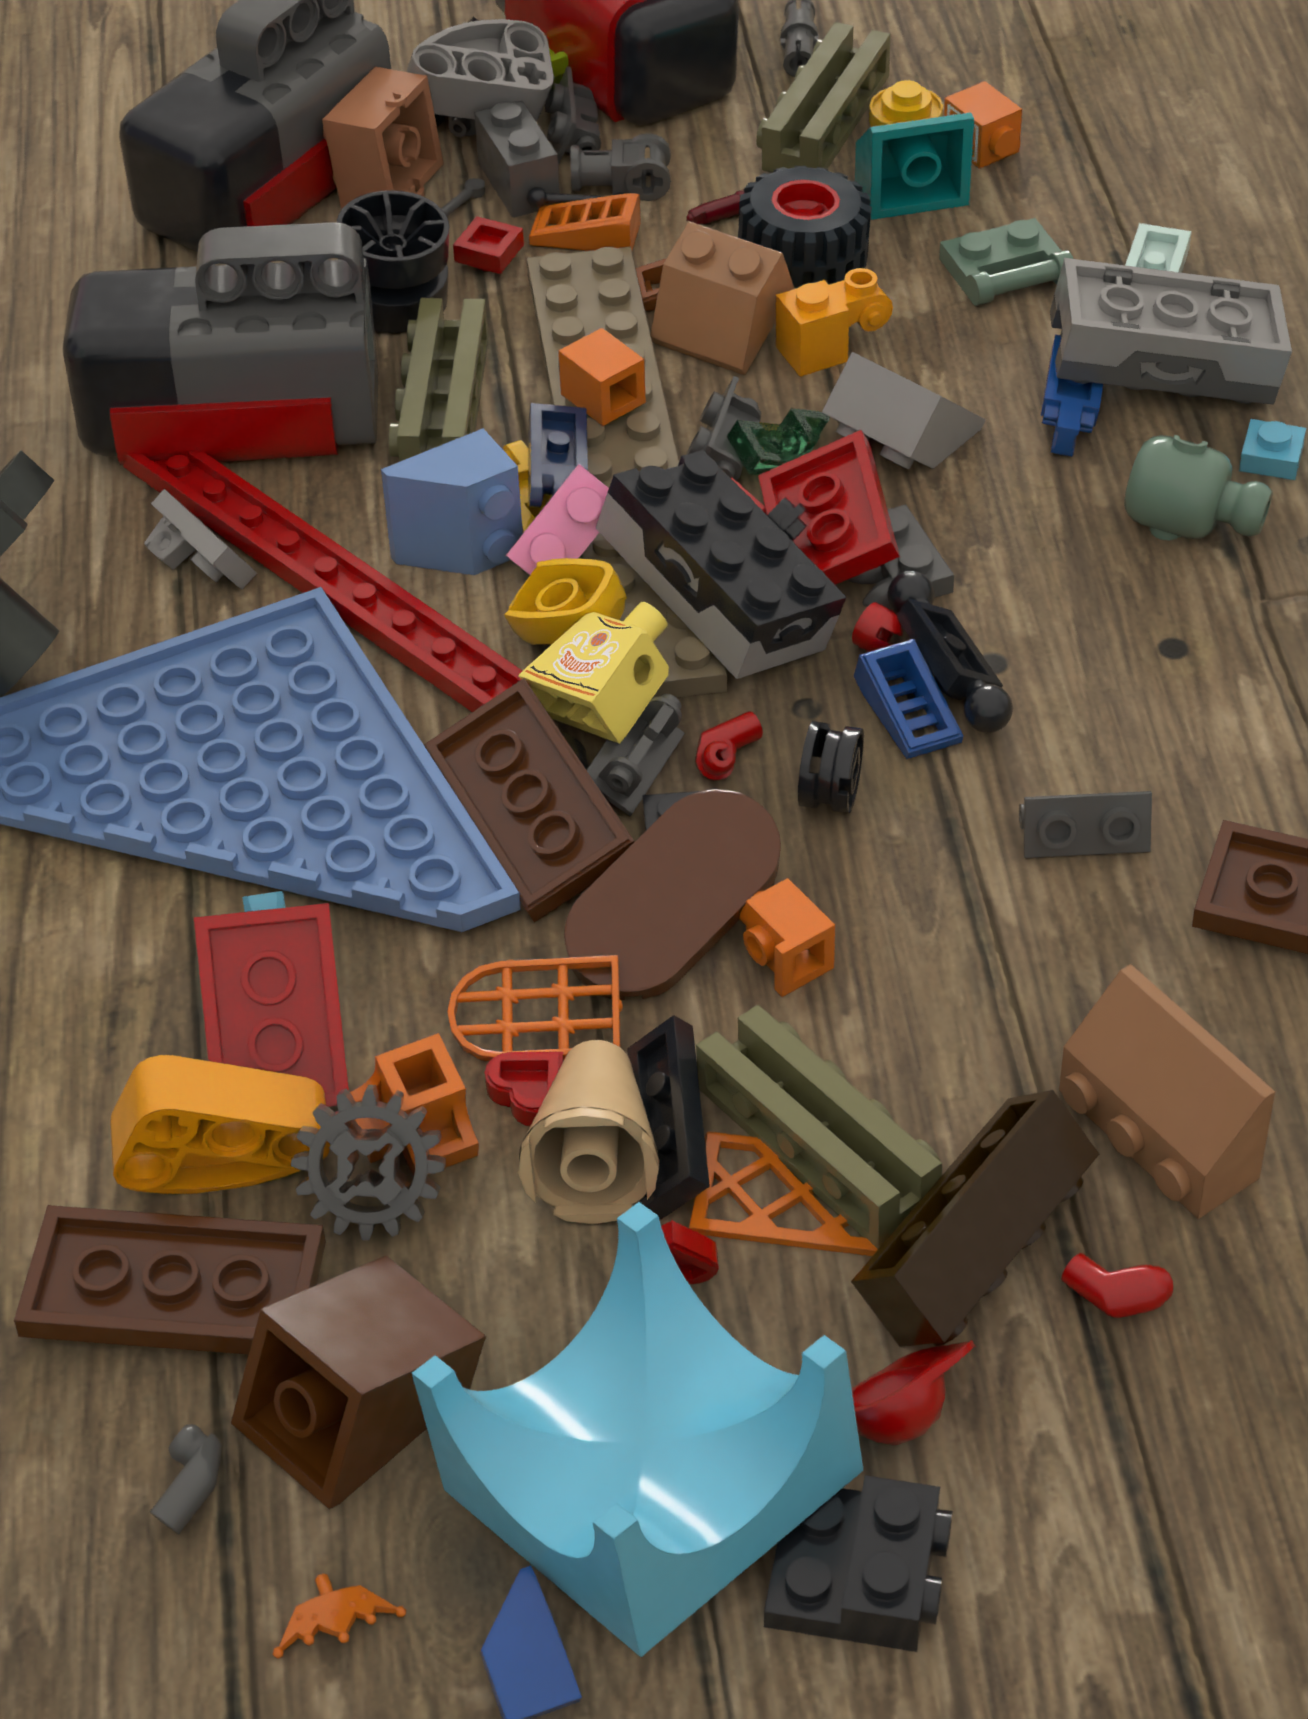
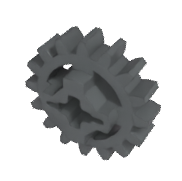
[291,1085,446,1241]

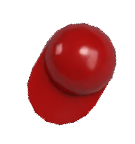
[852,1340,975,1445]

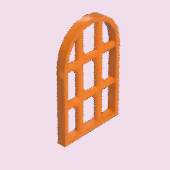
[447,955,623,1061]

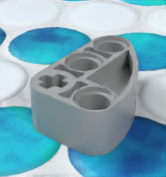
[406,19,554,121]

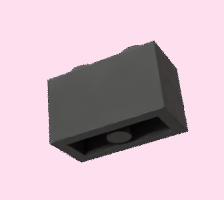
[474,101,560,218]

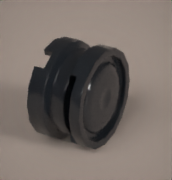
[798,721,864,813]

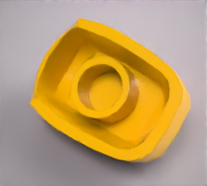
[504,558,627,645]

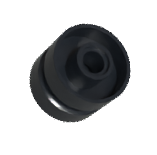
[336,190,449,333]

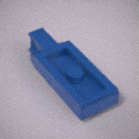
[1041,334,1103,457]

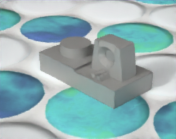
[144,489,257,590]

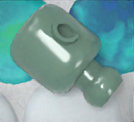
[1124,435,1273,540]

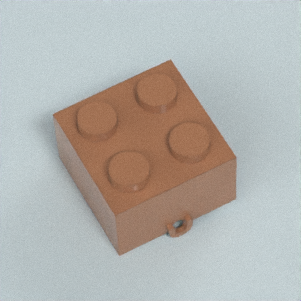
[322,67,444,208]

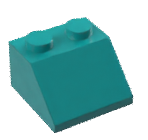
[855,112,974,220]

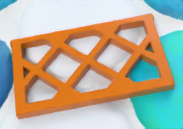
[689,1131,878,1256]

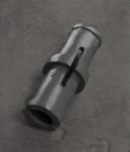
[780,0,819,77]

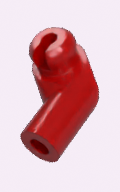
[695,711,763,780]

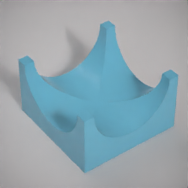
[412,1202,864,1657]

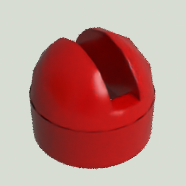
[852,602,904,652]

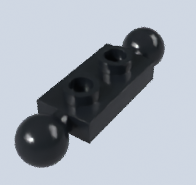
[887,571,1013,733]

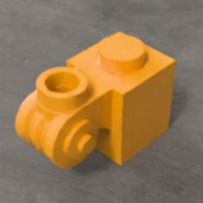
[776,268,893,377]

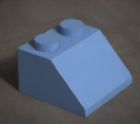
[381,428,523,575]

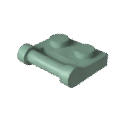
[939,218,1074,306]

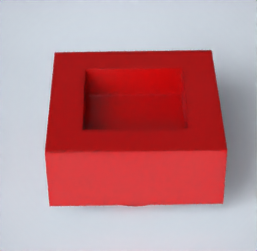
[453,216,524,274]

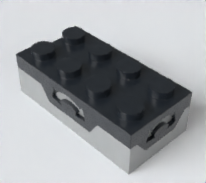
[596,450,847,679]

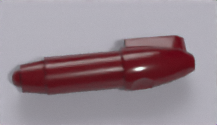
[686,190,744,225]

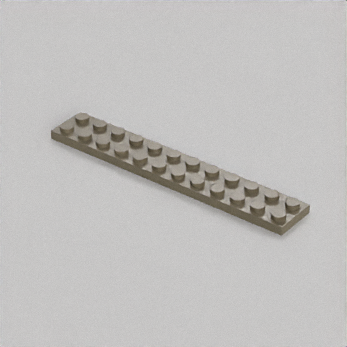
[527,247,727,698]

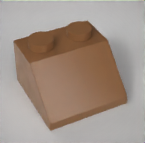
[650,221,794,375]

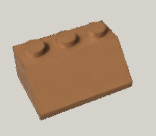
[1059,964,1275,1219]

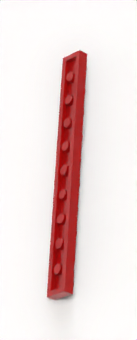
[123,452,523,712]

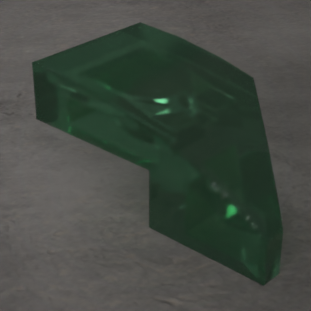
[727,408,830,476]

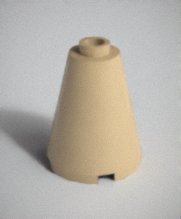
[518,1040,659,1225]

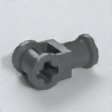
[570,133,671,201]

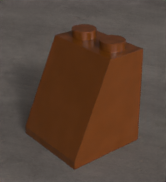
[231,1256,486,1509]

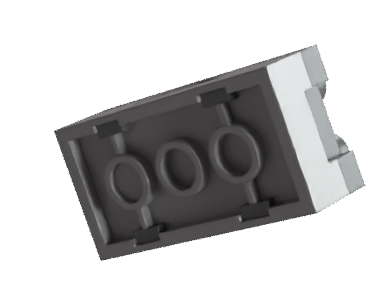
[1050,258,1292,405]

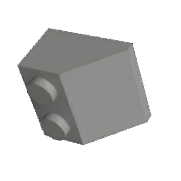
[822,352,986,469]

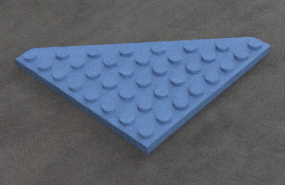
[0,587,521,932]

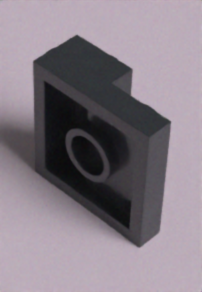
[764,1475,953,1652]

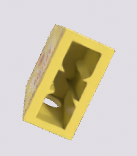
[519,602,669,744]

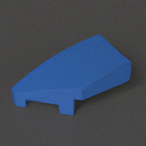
[480,1566,582,1719]

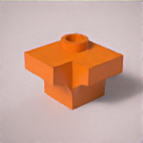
[350,1033,479,1176]

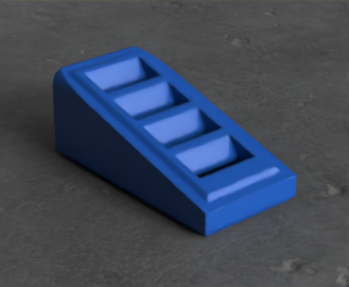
[854,639,964,759]

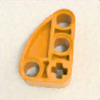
[110,1055,331,1194]

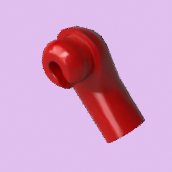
[1061,1253,1174,1318]

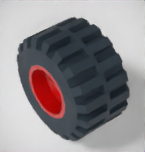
[738,166,871,289]

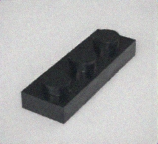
[627,1015,710,1220]

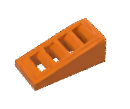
[529,193,641,251]

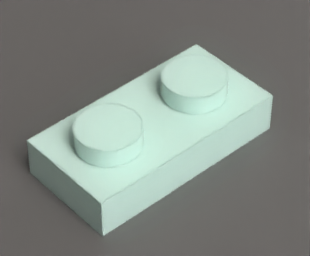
[1125,223,1191,273]

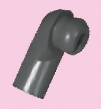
[150,1424,222,1535]

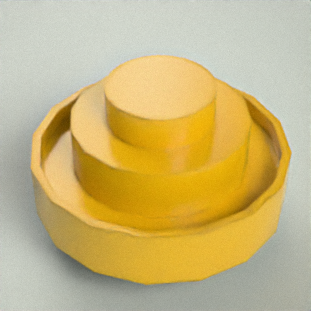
[869,80,943,127]

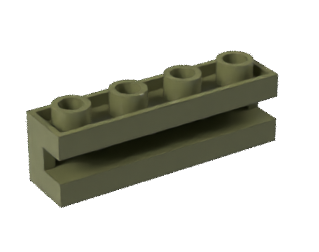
[756,22,890,172]
[389,298,489,462]
[696,1005,942,1249]

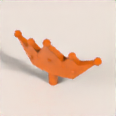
[272,1574,406,1659]

